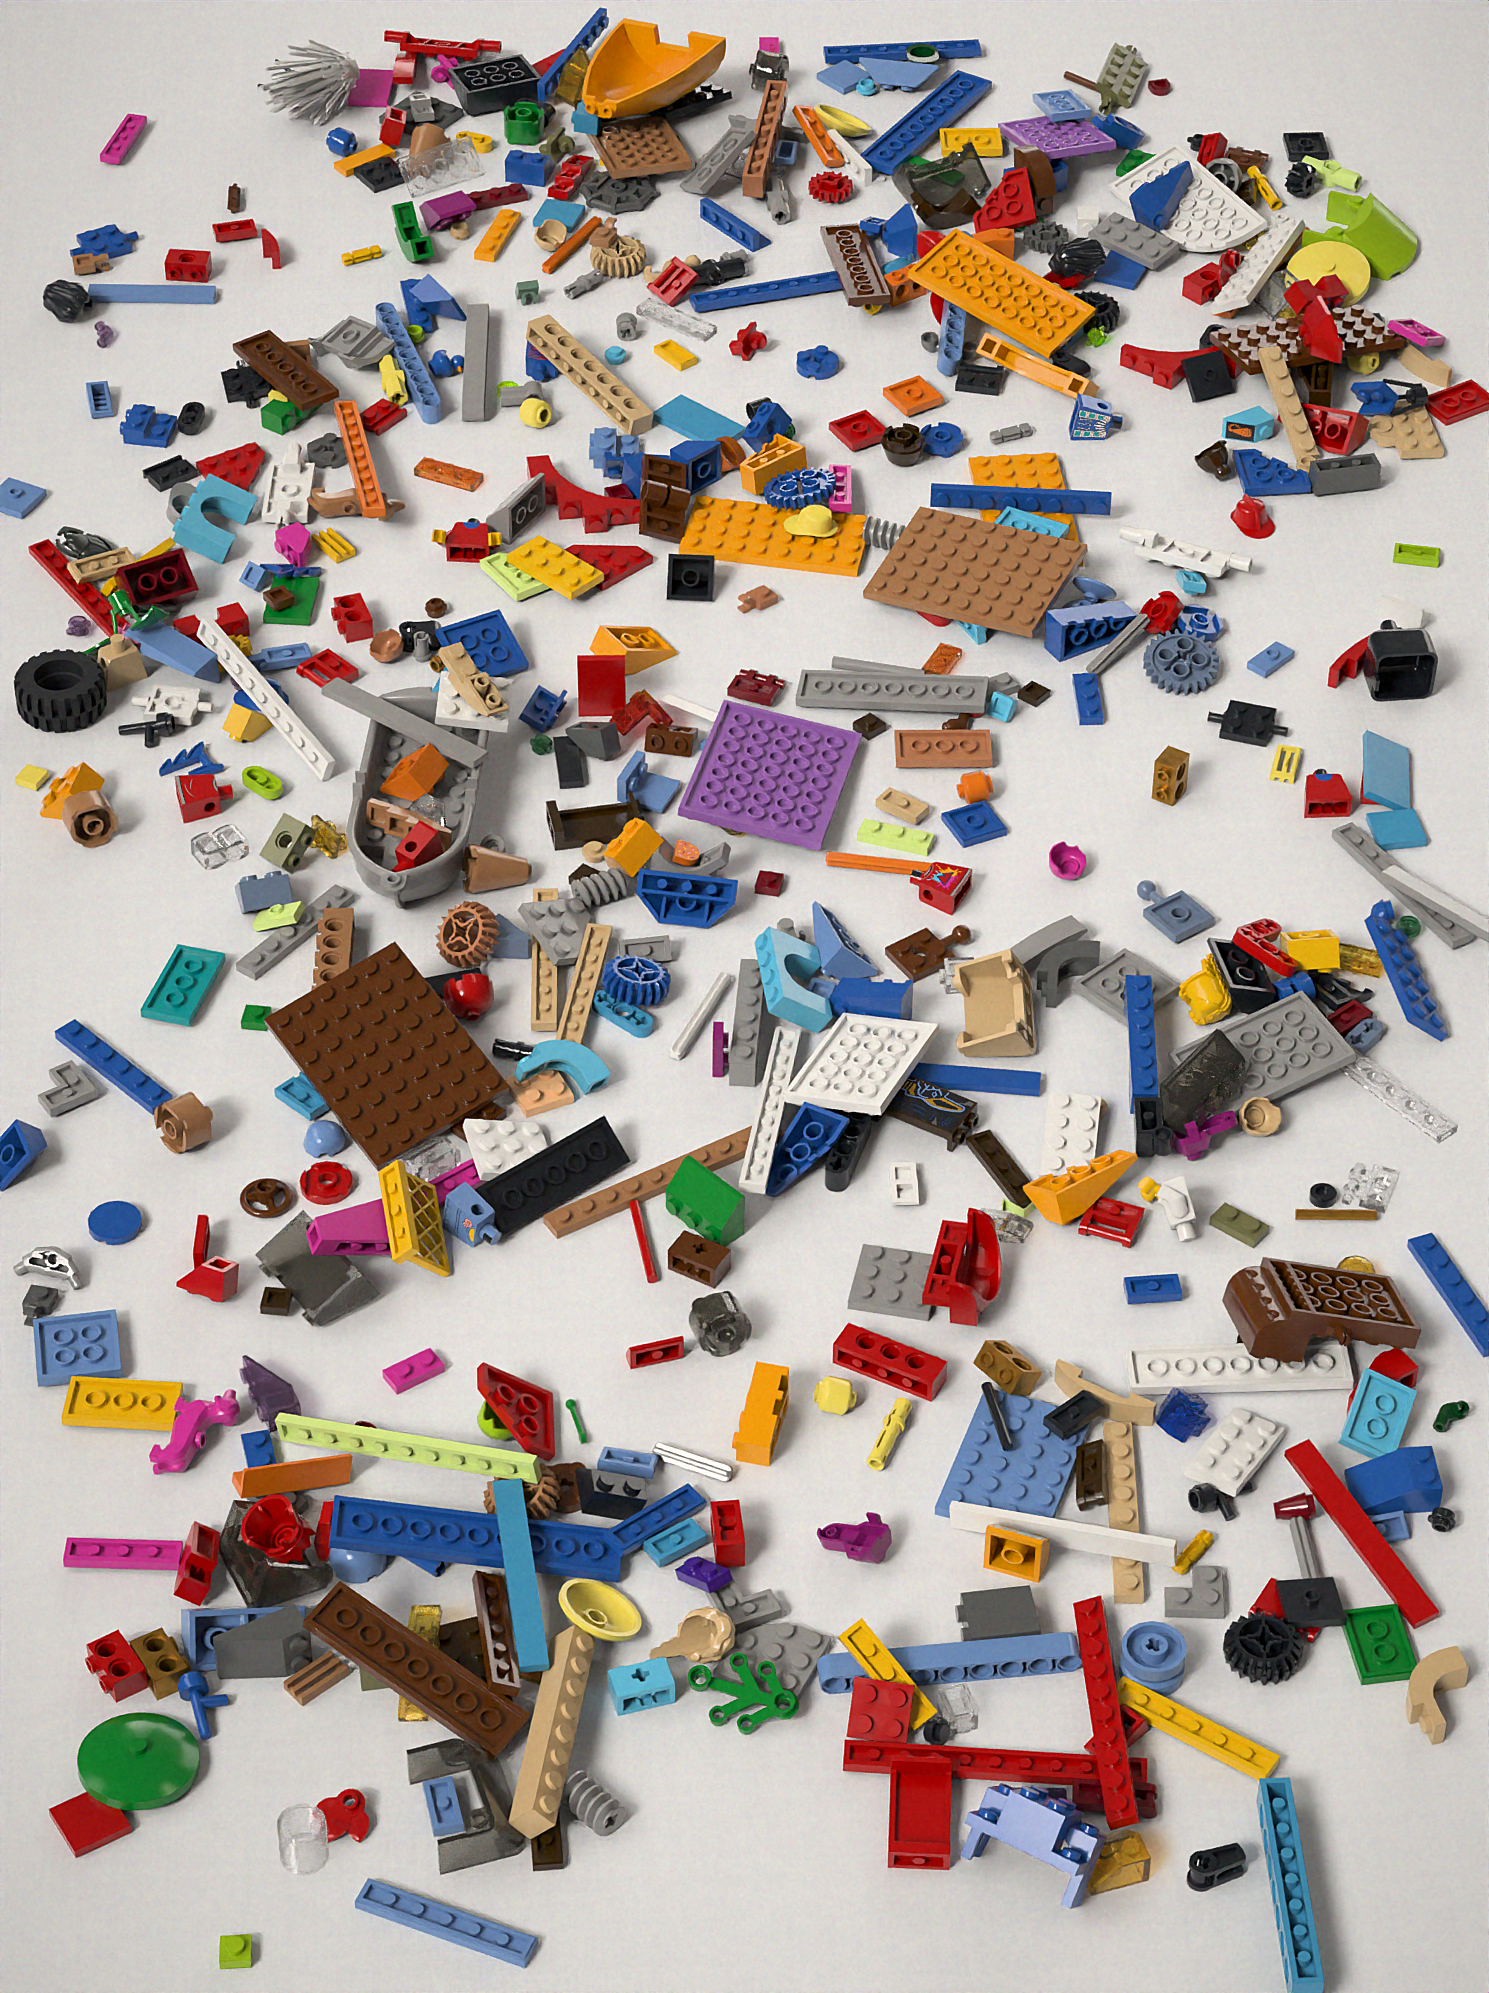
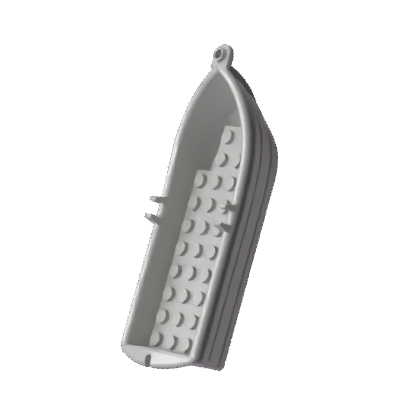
[346,687,489,909]

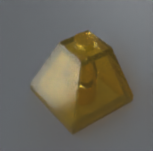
[1087,1829,1151,1896]

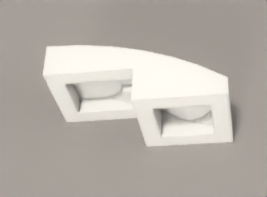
[889,1162,919,1205]

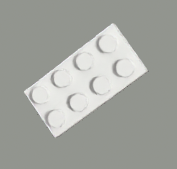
[1039,1091,1101,1178]
[1184,1407,1285,1497]

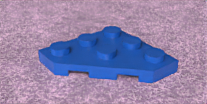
[1232,449,1311,497]

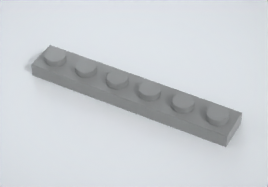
[236,884,355,981]

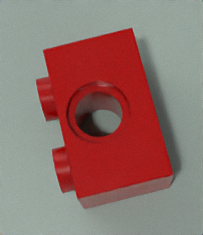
[164,249,212,283]
[1182,262,1227,306]

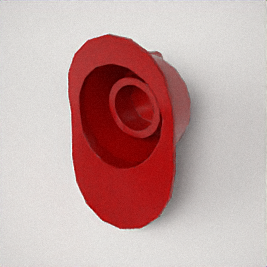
[1230,494,1275,539]

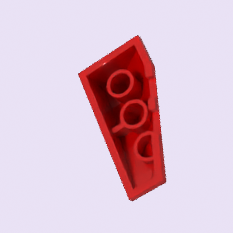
[1277,402,1370,456]

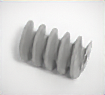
[862,516,905,551]
[571,868,627,909]
[561,1770,626,1836]

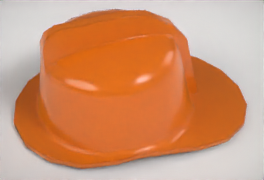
[715,436,746,473]

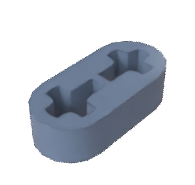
[1345,1019,1383,1057]

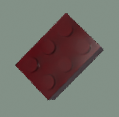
[114,548,199,619]

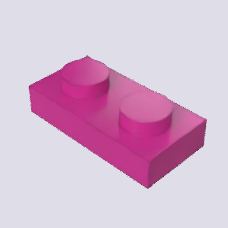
[382,1348,445,1395]

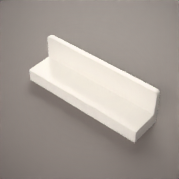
[827,129,885,187]

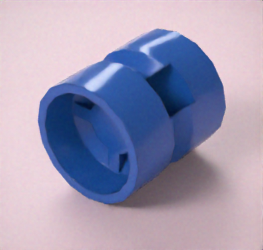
[1271,971,1316,1004]

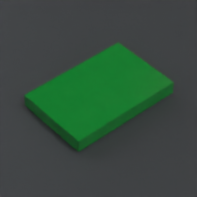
[263,575,320,626]
[1342,1604,1417,1685]

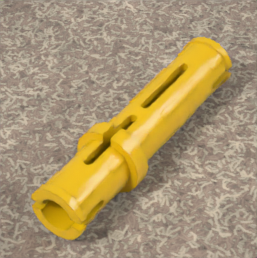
[1247,166,1282,211]

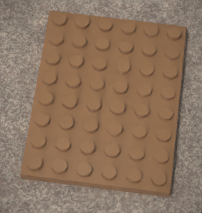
[863,506,1088,638]

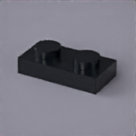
[1043,1390,1104,1440]

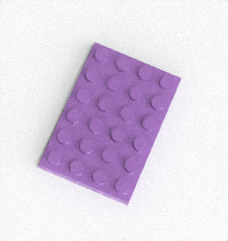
[998,116,1116,162]

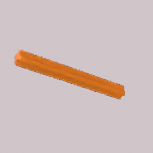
[542,216,602,274]
[825,851,932,875]

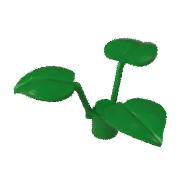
[83,589,171,656]

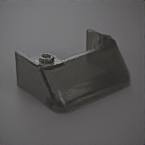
[406,1738,526,1875]

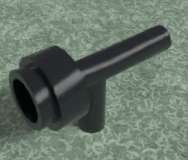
[118,712,175,748]
[1188,1481,1253,1521]

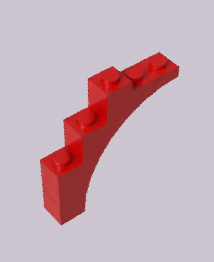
[1120,343,1244,390]
[526,455,640,534]

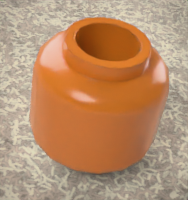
[956,770,993,804]

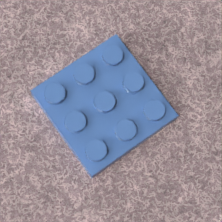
[33,1309,122,1387]

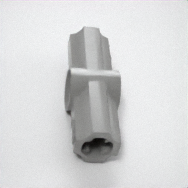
[765,176,790,225]

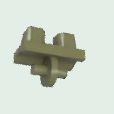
[539,127,575,163]

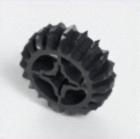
[1074,291,1120,335]
[1223,1611,1303,1685]

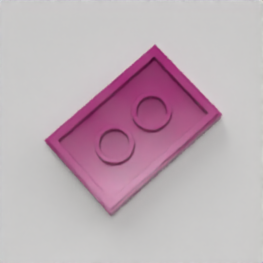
[348,69,393,108]
[1387,318,1446,347]

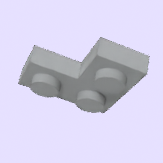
[38,1060,98,1117]
[1164,1565,1224,1619]
[705,1577,782,1632]

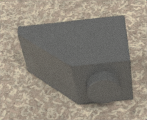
[565,722,621,760]

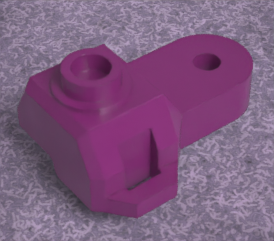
[1173,1111,1238,1161]
[817,1512,892,1564]

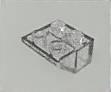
[1251,269,1300,321]
[387,1135,461,1182]

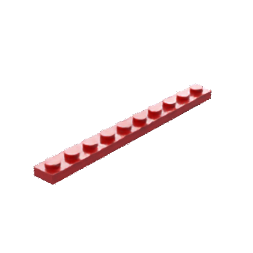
[1073,1595,1140,1831]
[843,1740,1147,1785]

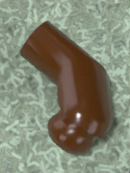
[942,713,971,730]

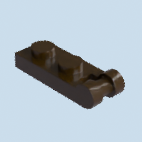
[1076,1439,1109,1512]

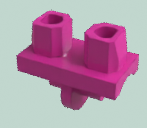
[431,54,458,89]

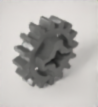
[1023,220,1069,253]

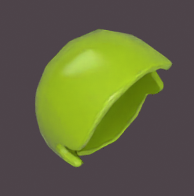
[477,1400,513,1441]

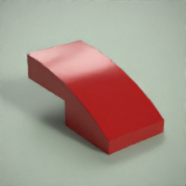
[261,229,281,269]
[313,1501,334,1562]

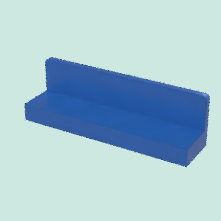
[700,197,771,252]

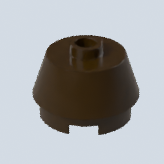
[881,423,925,466]

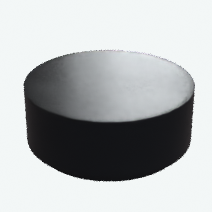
[1309,1183,1337,1208]

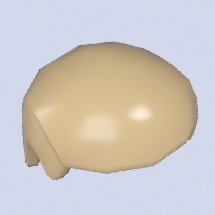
[534,219,567,252]
[1238,1097,1281,1137]

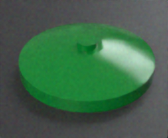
[77,1712,200,1811]

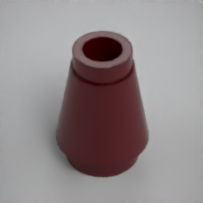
[1273,1492,1316,1521]

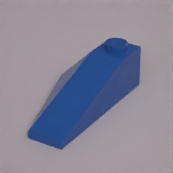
[765,1101,850,1197]

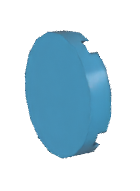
[881,253,916,275]

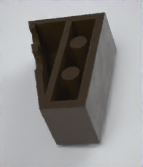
[1290,361,1334,408]

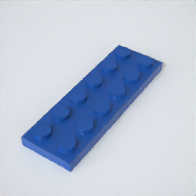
[1364,914,1448,1042]

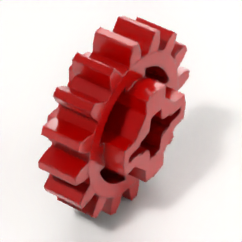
[808,171,853,203]

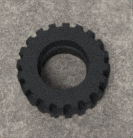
[14,649,107,733]

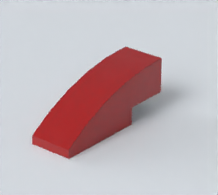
[173,1521,220,1606]

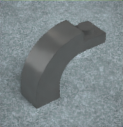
[1036,940,1100,1008]

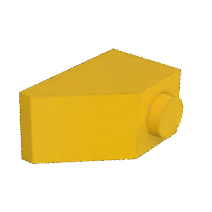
[222,703,274,743]

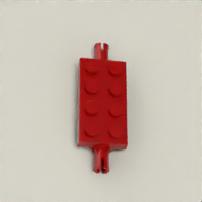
[384,30,502,61]

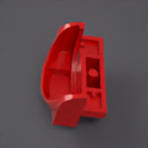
[922,1208,1002,1326]

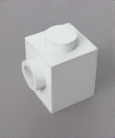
[1076,206,1102,237]

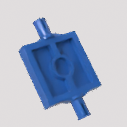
[70,224,139,259]

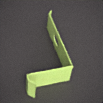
[1001,1198,1036,1219]

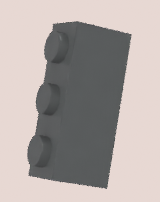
[1309,453,1381,496]

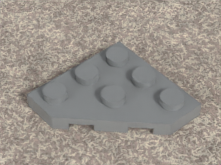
[518,898,591,966]

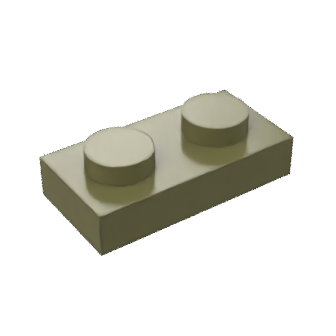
[1209,1202,1270,1248]

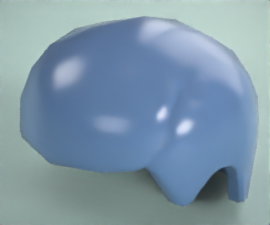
[303,1120,346,1158]

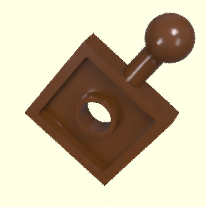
[885,925,972,983]

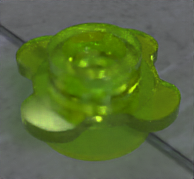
[1086,326,1107,348]

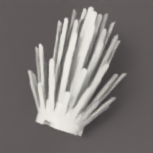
[259,39,360,124]

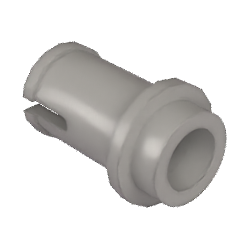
[720,249,748,263]
[413,631,431,663]

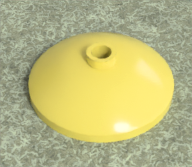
[814,104,871,137]
[559,1578,642,1642]

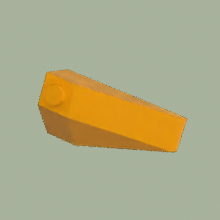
[1023,1150,1138,1225]

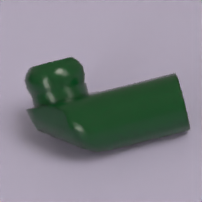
[1433,1400,1470,1432]

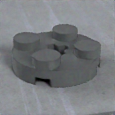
[307,433,348,469]

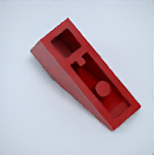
[1346,1348,1419,1415]

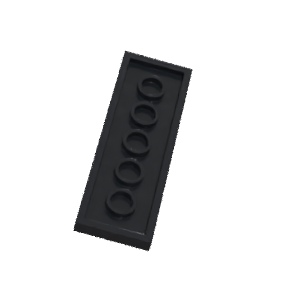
[474,1115,630,1236]

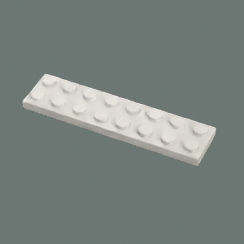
[1209,219,1306,315]
[1124,1340,1354,1395]

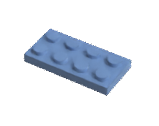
[1033,89,1091,124]

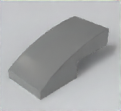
[409,93,435,122]

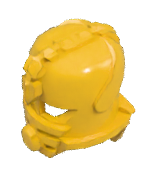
[1178,953,1232,1026]

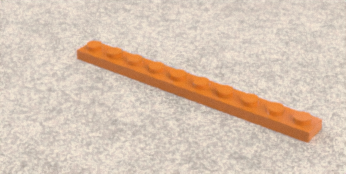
[334,400,386,519]

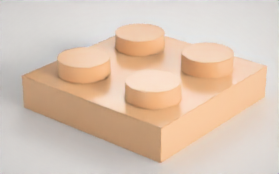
[505,1070,574,1118]

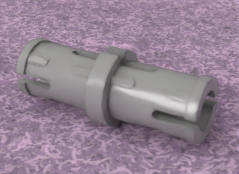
[564,268,604,299]

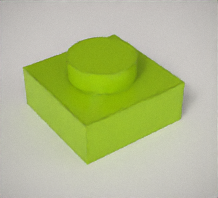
[219,1934,252,1969]

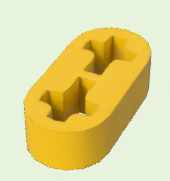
[456,131,493,153]

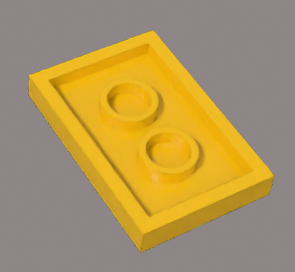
[939,128,1003,158]

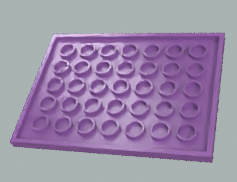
[677,700,862,851]

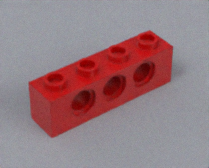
[832,1323,948,1402]

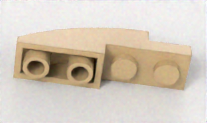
[438,642,509,717]

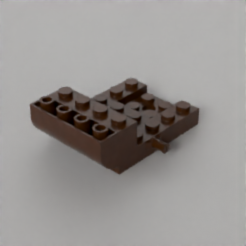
[1222,1257,1421,1363]

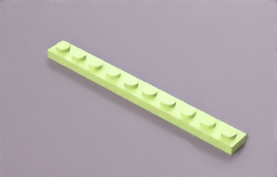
[275,1413,542,1484]

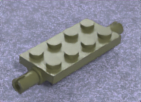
[1094,43,1148,115]

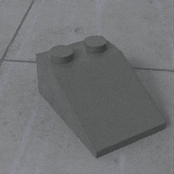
[213,1604,313,1679]

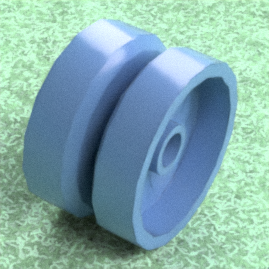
[1119,1621,1187,1697]

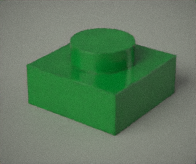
[241,1004,272,1031]

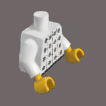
[1138,1176,1197,1242]

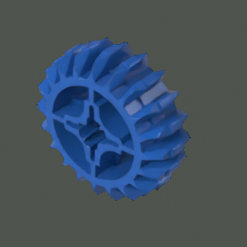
[602,955,671,1007]

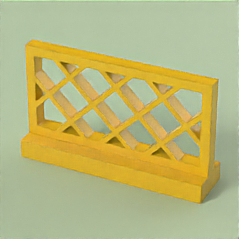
[378,1160,450,1277]

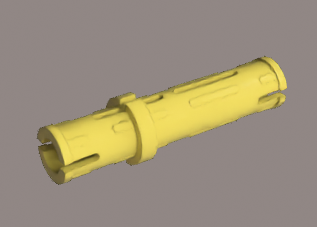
[866,1397,912,1471]

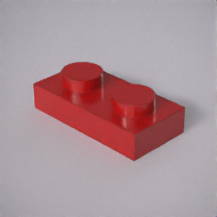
[212,219,257,242]

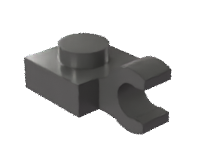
[22,1284,58,1327]

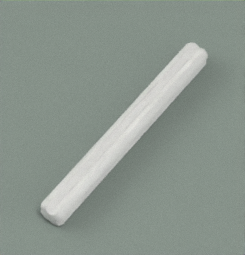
[669,972,730,1060]

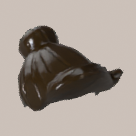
[1194,440,1231,481]

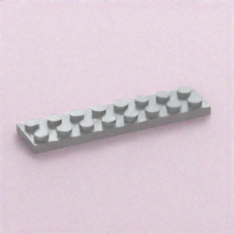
[796,669,989,714]

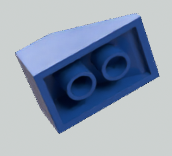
[1344,1446,1443,1516]

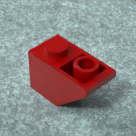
[176,1256,239,1302]

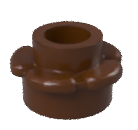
[425,598,447,619]

